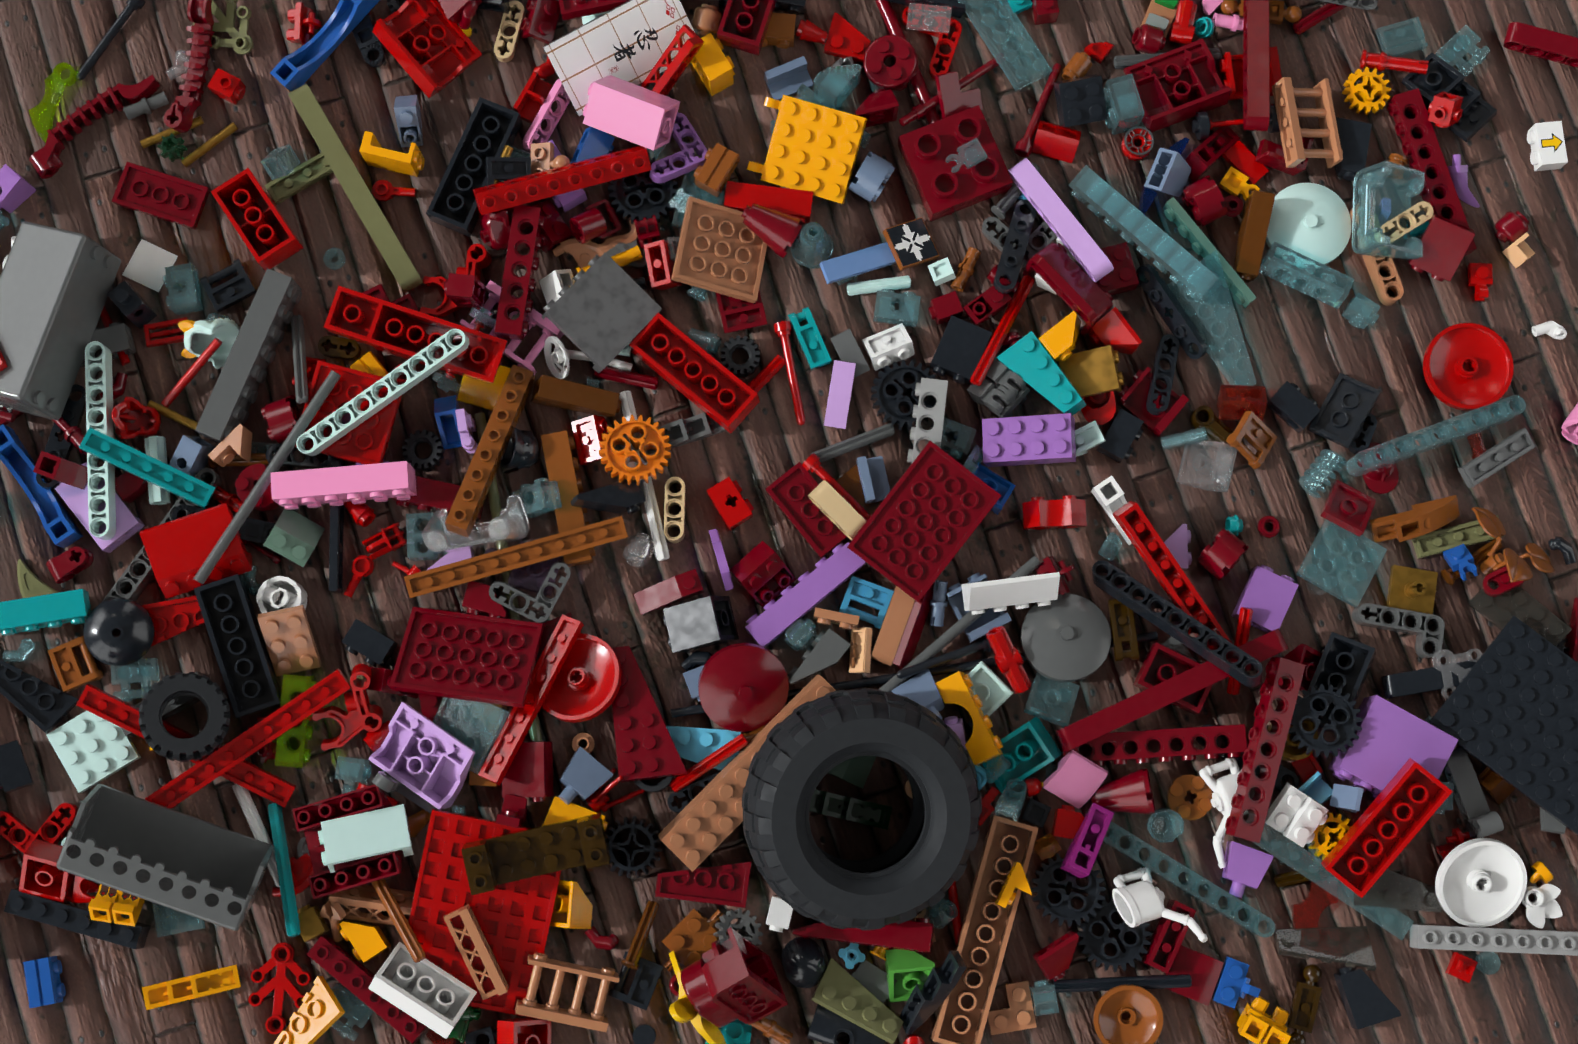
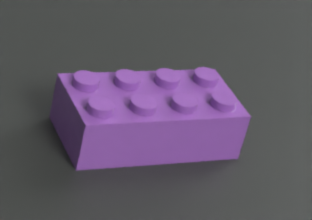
[982,413,1076,467]

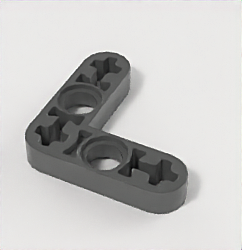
[981,217,1057,268]
[489,562,571,623]
[372,771,439,813]

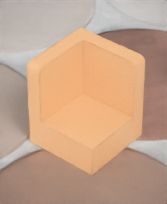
[1502,232,1535,268]

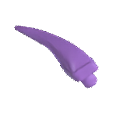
[1447,154,1480,208]

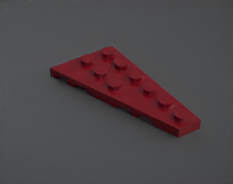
[612,646,688,782]

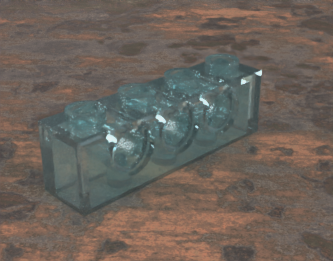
[1259,241,1354,309]

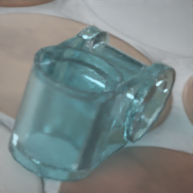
[995,778,1027,822]

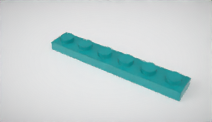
[79,428,216,508]

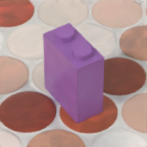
[1232,565,1299,633]

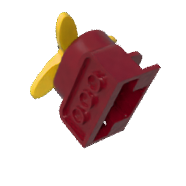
[669,927,788,1044]

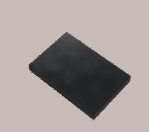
[1309,373,1381,449]

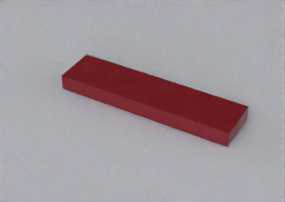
[892,584,934,669]

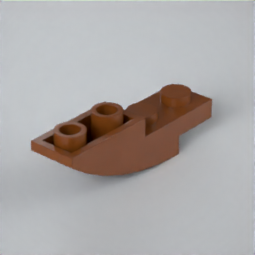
[1369,495,1460,543]

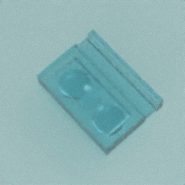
[1375,17,1428,57]

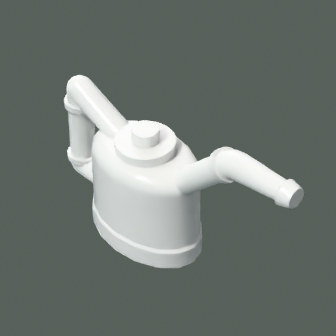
[1199,758,1255,869]
[1112,868,1208,943]

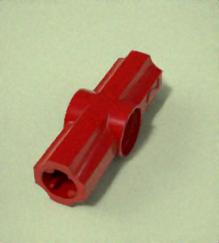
[985,626,1032,694]

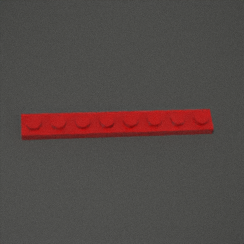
[478,614,584,785]

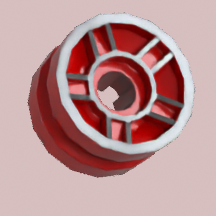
[1121,126,1154,161]

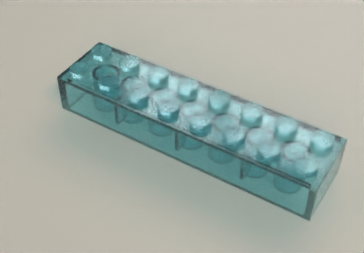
[1069,165,1223,303]

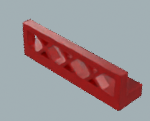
[641,24,704,96]

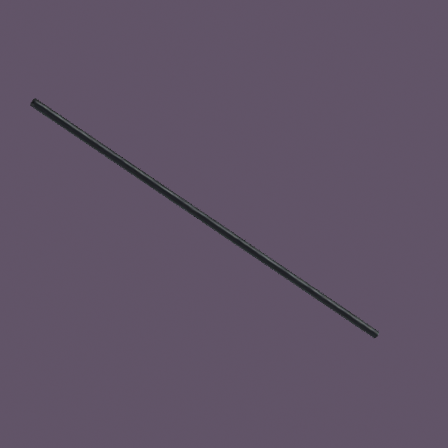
[671,631,1158,718]

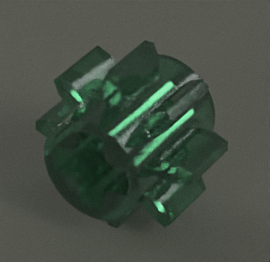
[157,133,187,162]

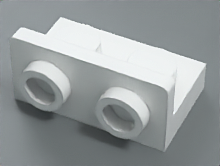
[862,323,915,371]

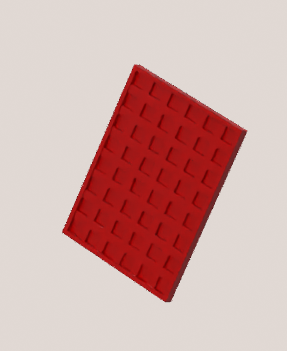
[404,809,561,1018]

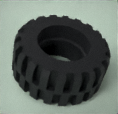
[139,672,231,762]

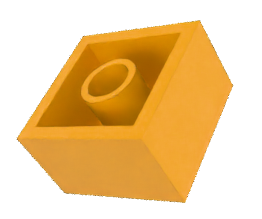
[691,33,735,96]

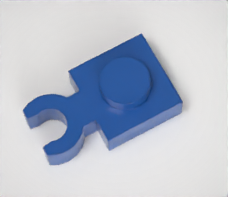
[1443,544,1478,581]

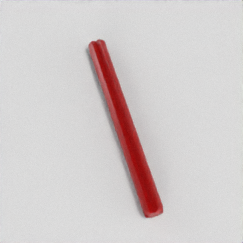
[970,275,1035,386]

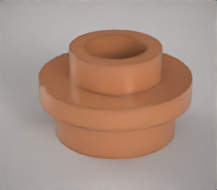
[572,733,595,754]

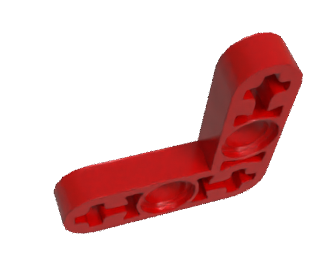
[902,6,962,79]
[0,803,78,853]

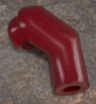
[585,926,619,950]

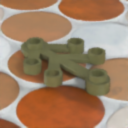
[193,0,254,55]

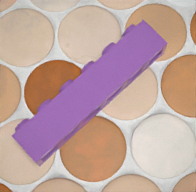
[745,542,866,648]

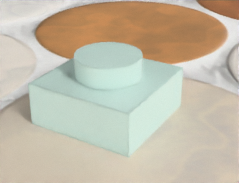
[928,257,956,286]

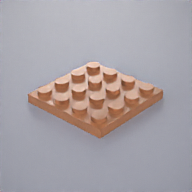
[671,196,767,303]

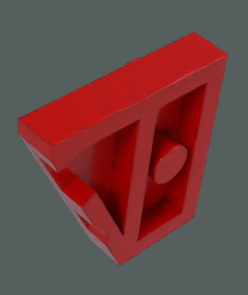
[824,12,871,63]

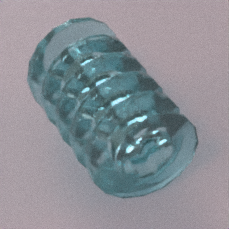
[1299,449,1347,498]

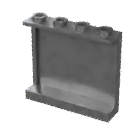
[542,252,662,373]

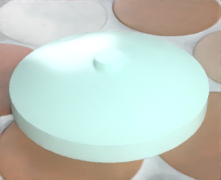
[1266,183,1352,269]

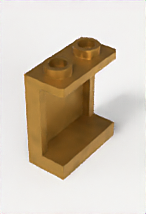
[1059,345,1125,398]

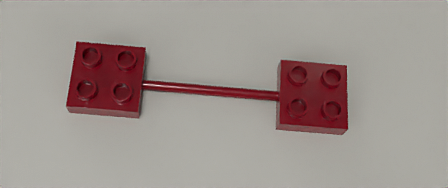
[875,0,1013,222]

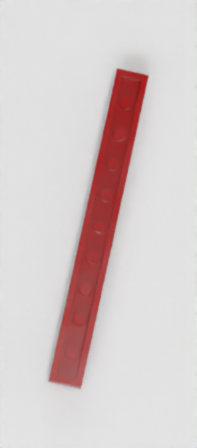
[145,668,351,809]
[76,684,296,808]

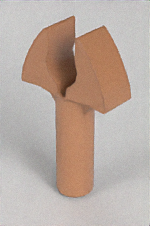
[320,900,346,942]

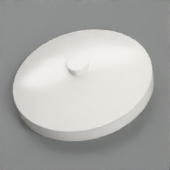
[1435,838,1527,928]

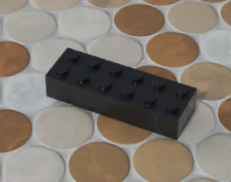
[426,97,523,237]
[194,574,284,718]

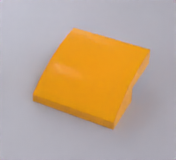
[457,365,511,411]

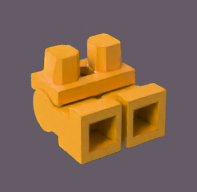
[1237,996,1291,1044]

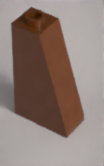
[1233,190,1275,283]
[531,375,621,418]

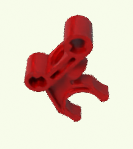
[420,243,492,318]
[312,664,383,751]

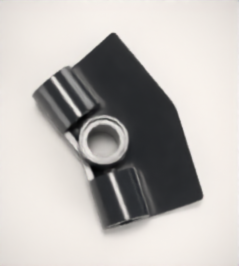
[807,1004,886,1044]

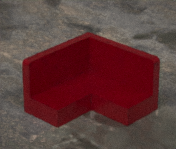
[1255,137,1314,176]

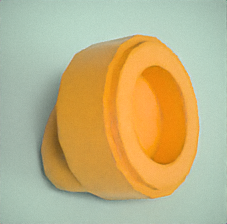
[1529,861,1553,884]

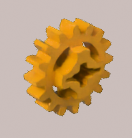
[1342,67,1391,115]
[1308,813,1352,861]

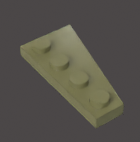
[811,958,903,1044]

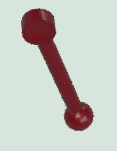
[241,539,281,564]

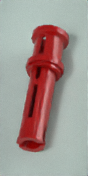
[1359,50,1429,75]

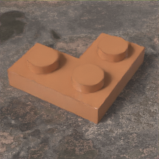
[988,981,1037,1035]

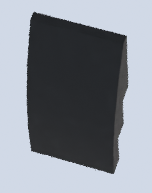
[1402,52,1497,143]

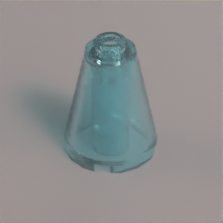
[791,222,834,269]

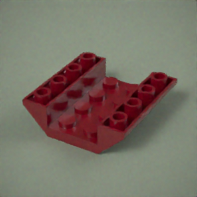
[292,784,403,899]

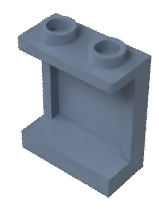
[946,572,1012,643]

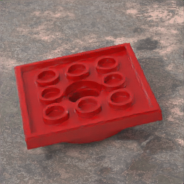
[295,360,404,465]

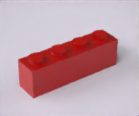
[724,181,813,225]

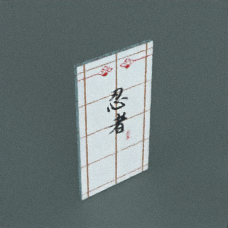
[543,0,694,116]

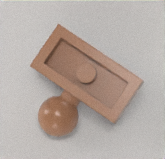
[530,142,571,174]

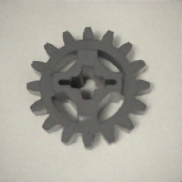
[713,908,764,946]

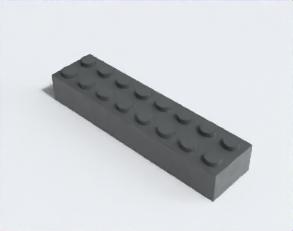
[195,268,302,443]

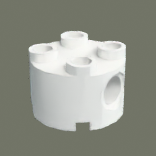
[256,576,308,613]

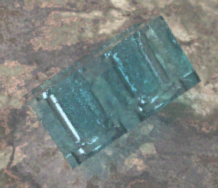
[406,512,441,561]

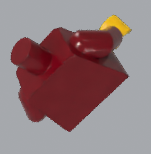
[439,0,482,37]

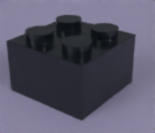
[1053,74,1107,127]

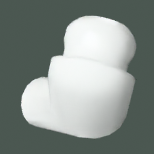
[1532,321,1567,340]

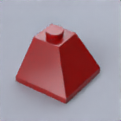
[1088,307,1143,354]

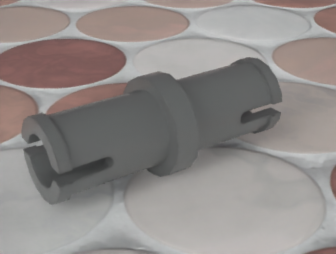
[123,91,170,120]

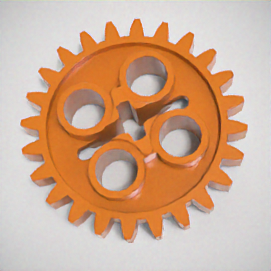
[599,415,671,486]

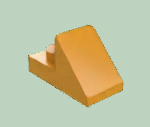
[995,862,1032,908]

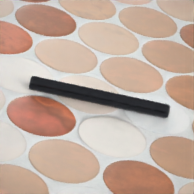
[1053,974,1192,993]

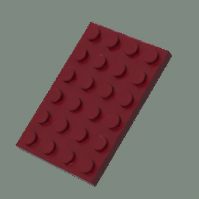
[847,441,1001,602]
[389,607,544,708]

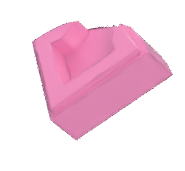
[1202,0,1223,17]

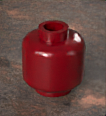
[1132,24,1166,54]
[1495,211,1529,243]

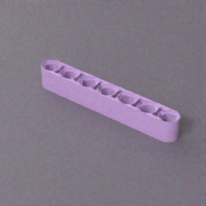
[1008,158,1114,282]

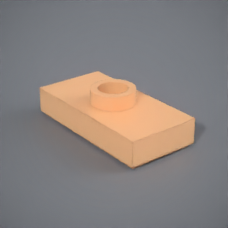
[849,627,872,673]

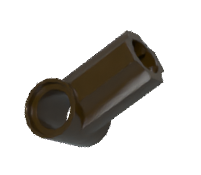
[1190,406,1233,447]

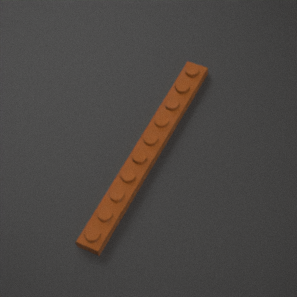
[404,516,628,598]

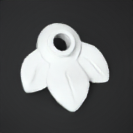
[1521,884,1563,929]

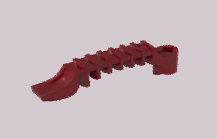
[164,0,214,133]
[29,74,160,179]

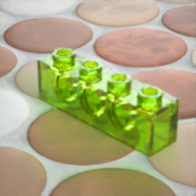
[275,674,317,768]

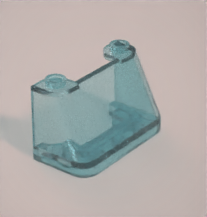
[1352,161,1425,259]

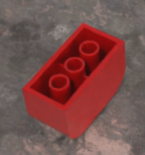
[211,168,303,271]

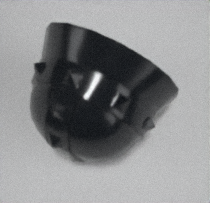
[501,428,539,469]

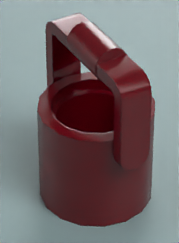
[570,199,621,244]

